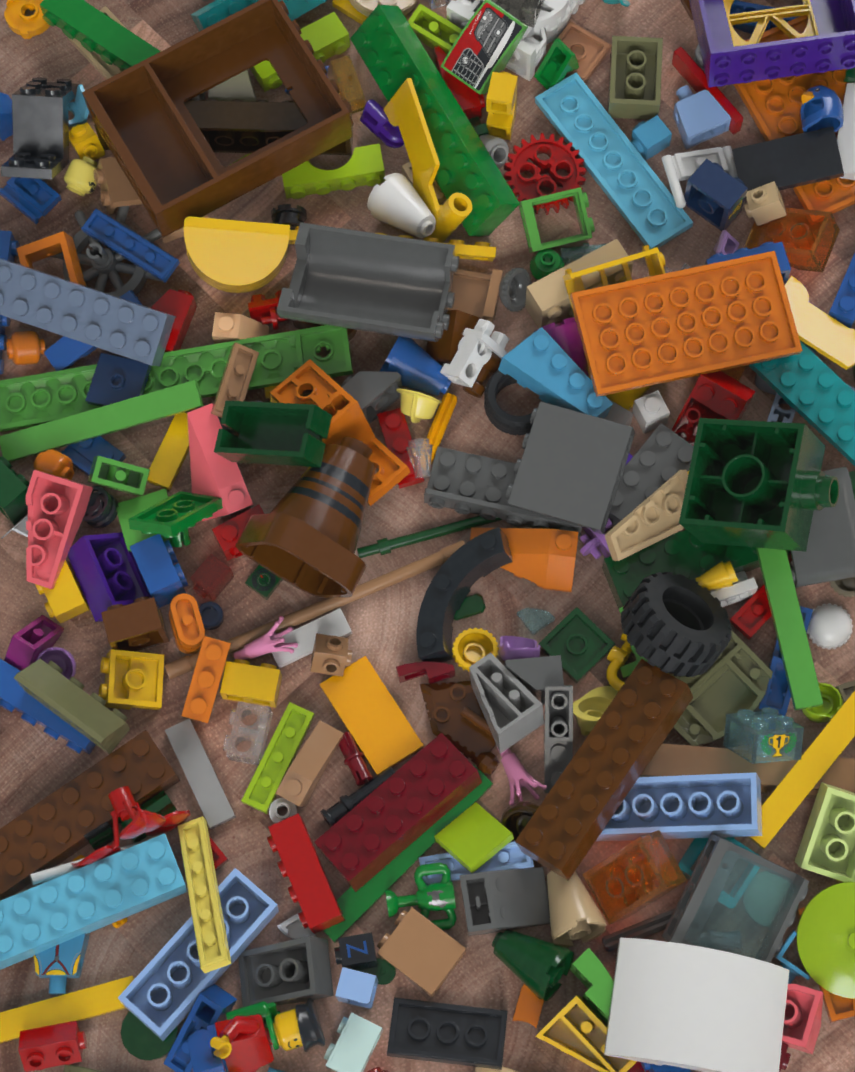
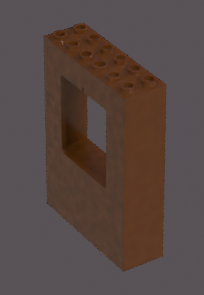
[82,0,354,237]

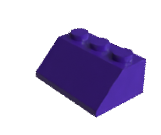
[67,532,152,622]

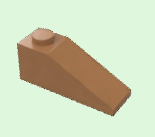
[275,720,345,807]

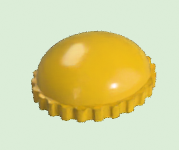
[452,627,499,672]

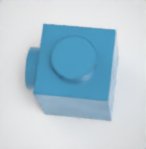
[631,115,672,161]

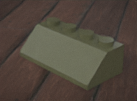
[14,659,131,754]

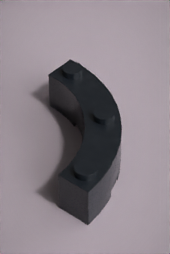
[416,527,513,663]

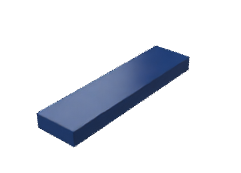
[81,208,180,283]

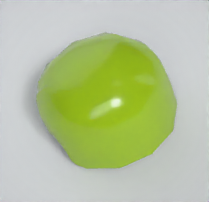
[802,682,843,723]

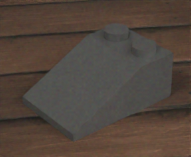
[238,936,334,1007]

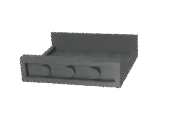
[506,401,635,534]

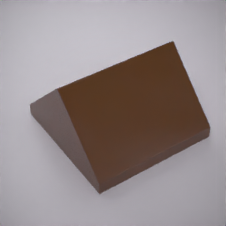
[426,310,482,366]

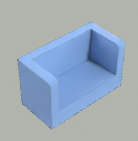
[335,967,378,1009]

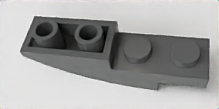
[544,685,573,793]

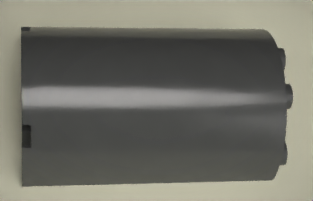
[277,222,459,342]

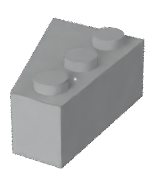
[469,653,544,754]

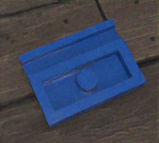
[0,177,62,224]
[60,436,126,476]

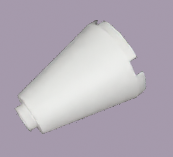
[367,173,436,238]

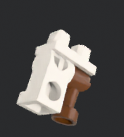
[440,319,509,398]

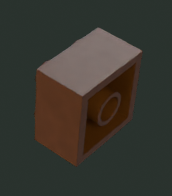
[101,596,170,652]

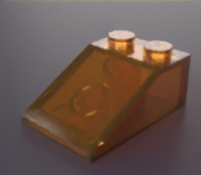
[744,208,840,273]

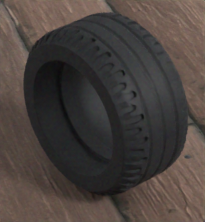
[484,370,551,436]

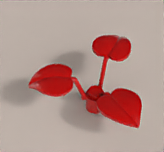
[71,786,191,868]

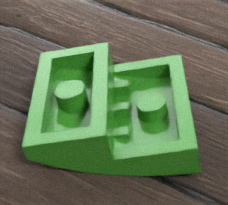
[116,488,169,553]

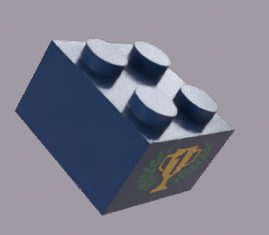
[684,159,748,232]

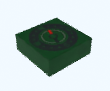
[245,565,283,600]

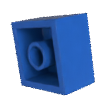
[130,534,189,608]

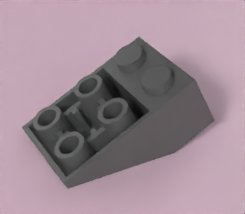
[460,867,550,937]

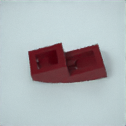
[396,662,455,684]

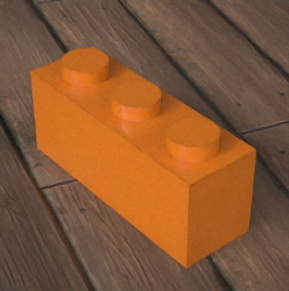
[181,636,231,723]

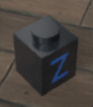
[334,932,378,970]

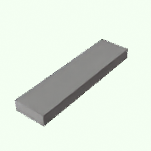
[165,718,236,829]

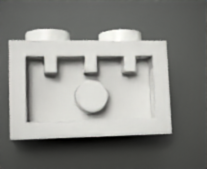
[710,571,758,607]

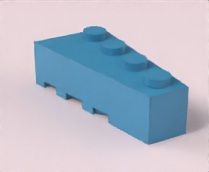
[498,327,613,419]

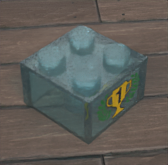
[723,707,804,764]

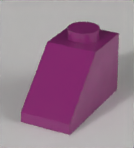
[4,615,64,671]

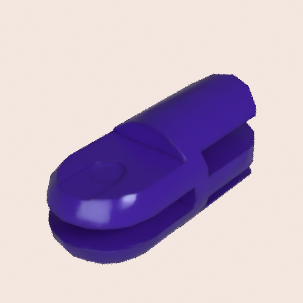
[360,99,404,148]

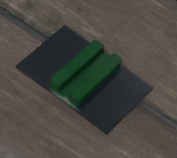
[83,821,114,851]

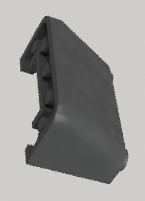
[790,467,855,588]

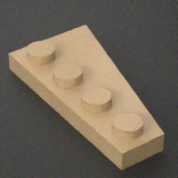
[604,470,688,561]

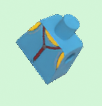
[34,933,90,995]

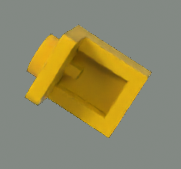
[69,122,105,161]

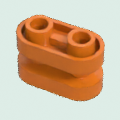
[168,593,205,654]

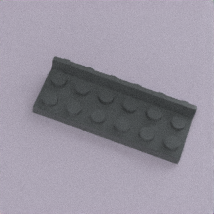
[424,447,582,537]

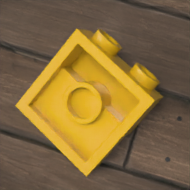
[98,649,164,710]

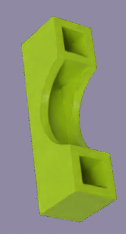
[282,143,386,199]

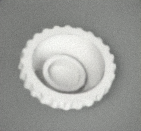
[807,603,853,650]

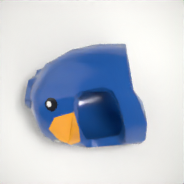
[800,85,844,133]

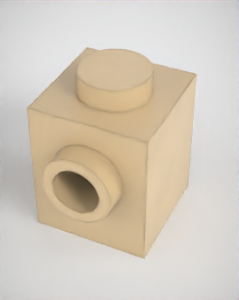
[744,181,787,226]

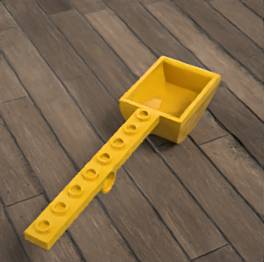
[184,217,496,293]

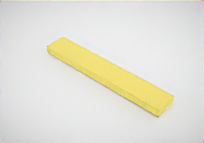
[177,816,232,973]

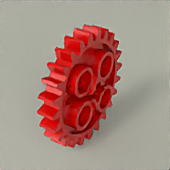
[504,133,586,215]

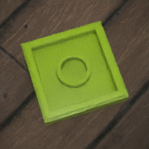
[434,802,514,874]

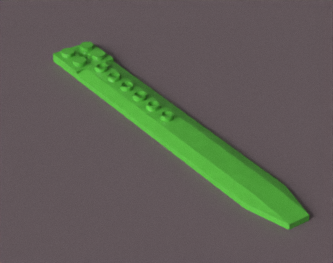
[0,325,353,432]

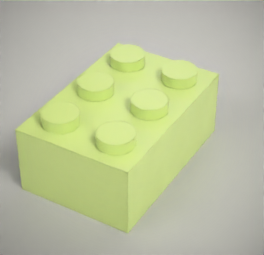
[794,782,855,882]

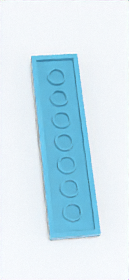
[535,72,693,249]

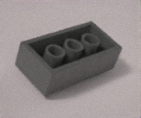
[609,423,694,526]

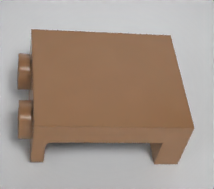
[94,157,142,215]
[448,269,503,324]
[377,907,466,998]

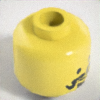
[64,156,97,196]

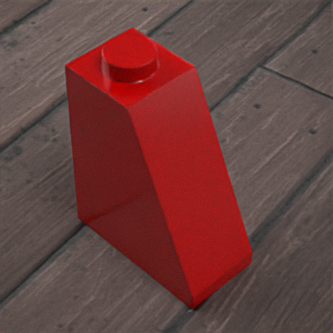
[150,289,197,353]

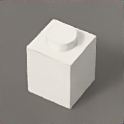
[632,390,670,434]

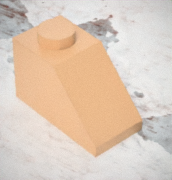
[212,312,270,344]

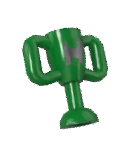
[385,862,457,930]

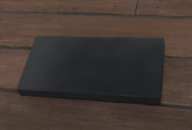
[732,126,844,198]
[387,997,508,1070]

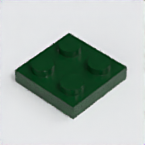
[538,607,616,683]

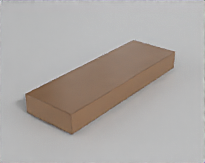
[211,342,259,418]

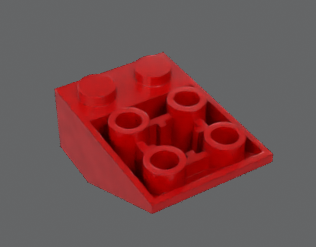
[672,371,756,446]

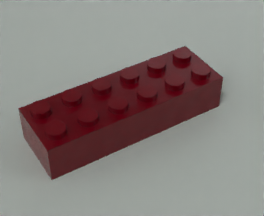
[314,733,482,892]

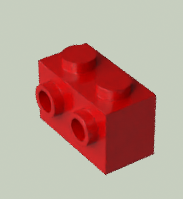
[212,504,265,561]

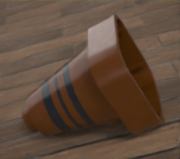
[236,437,376,598]

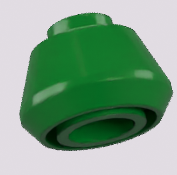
[530,249,565,280]

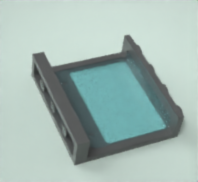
[662,833,809,963]

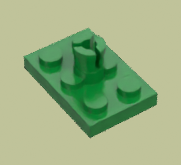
[128,491,223,548]

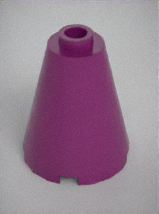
[534,317,589,377]

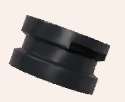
[271,204,307,230]
[83,486,119,528]

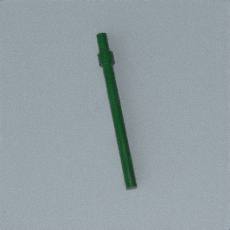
[357,515,502,558]

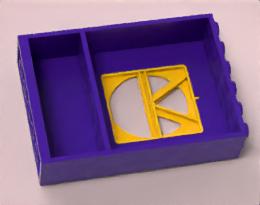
[689,0,855,88]

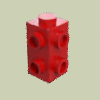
[18,1020,87,1072]

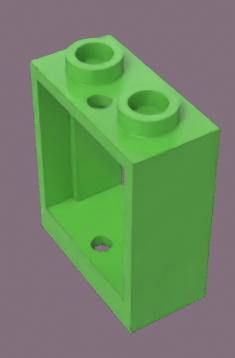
[519,187,595,253]

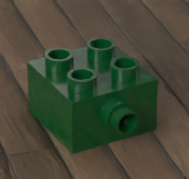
[679,418,839,552]

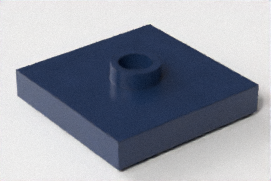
[85,353,152,407]

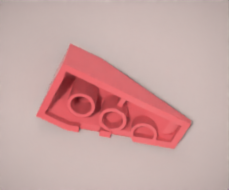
[187,403,253,521]
[26,470,93,589]
[782,984,823,1055]

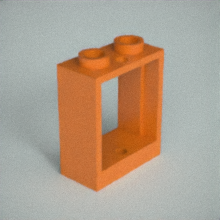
[16,231,86,286]

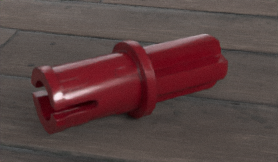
[339,731,373,786]

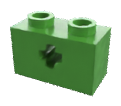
[87,456,150,496]

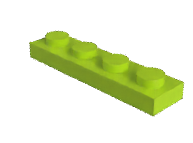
[241,702,315,814]

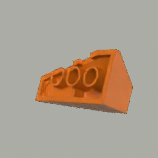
[470,528,579,592]

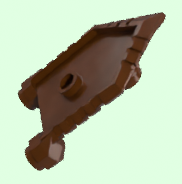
[420,681,500,775]

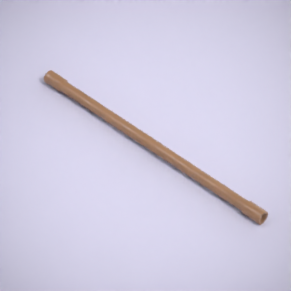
[164,540,465,680]

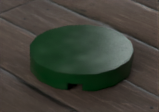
[121,1011,178,1061]

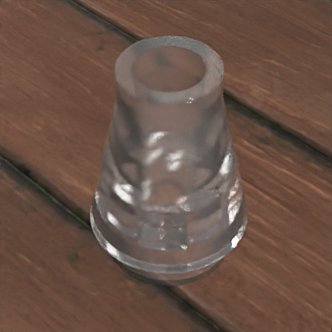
[406,438,433,478]

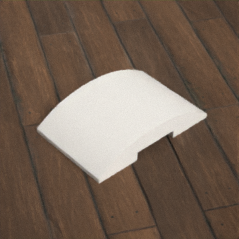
[604,937,789,1072]

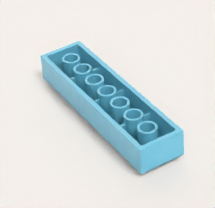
[0,833,188,970]

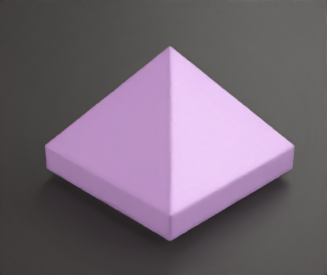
[714,230,739,255]

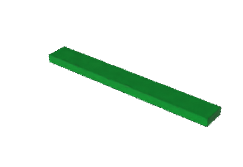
[323,764,493,943]

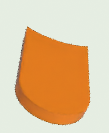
[512,984,544,1028]

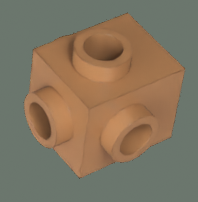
[310,633,352,677]

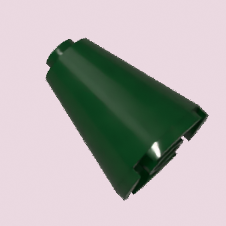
[492,929,574,1001]

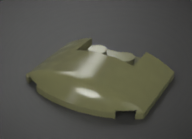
[672,630,773,746]

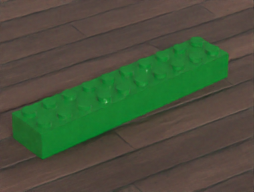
[350,4,520,236]

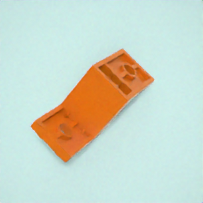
[270,359,410,507]

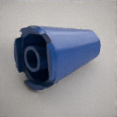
[379,336,452,396]

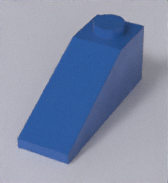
[163,984,237,1072]

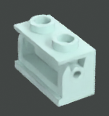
[324,1012,383,1072]

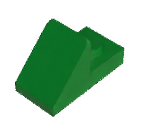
[534,38,579,90]

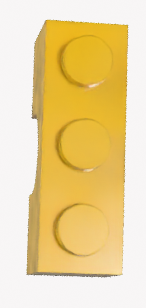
[486,72,518,140]

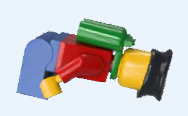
[188,998,325,1072]

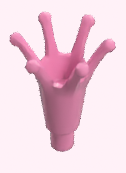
[234,616,298,660]
[497,747,547,805]

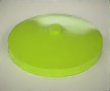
[796,882,855,999]

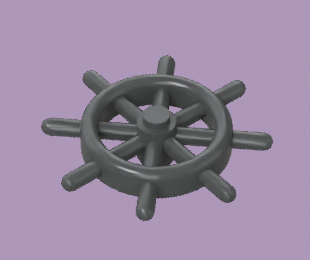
[50,206,168,297]

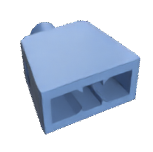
[673,85,731,150]

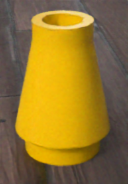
[695,561,739,591]

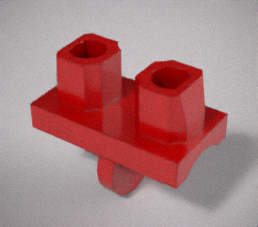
[248,290,289,330]

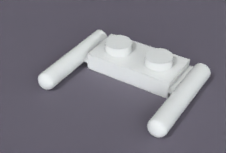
[661,146,738,208]

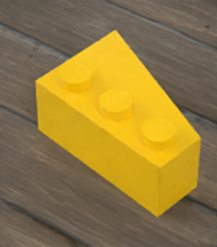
[535,995,637,1072]

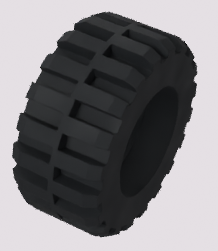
[621,572,732,677]

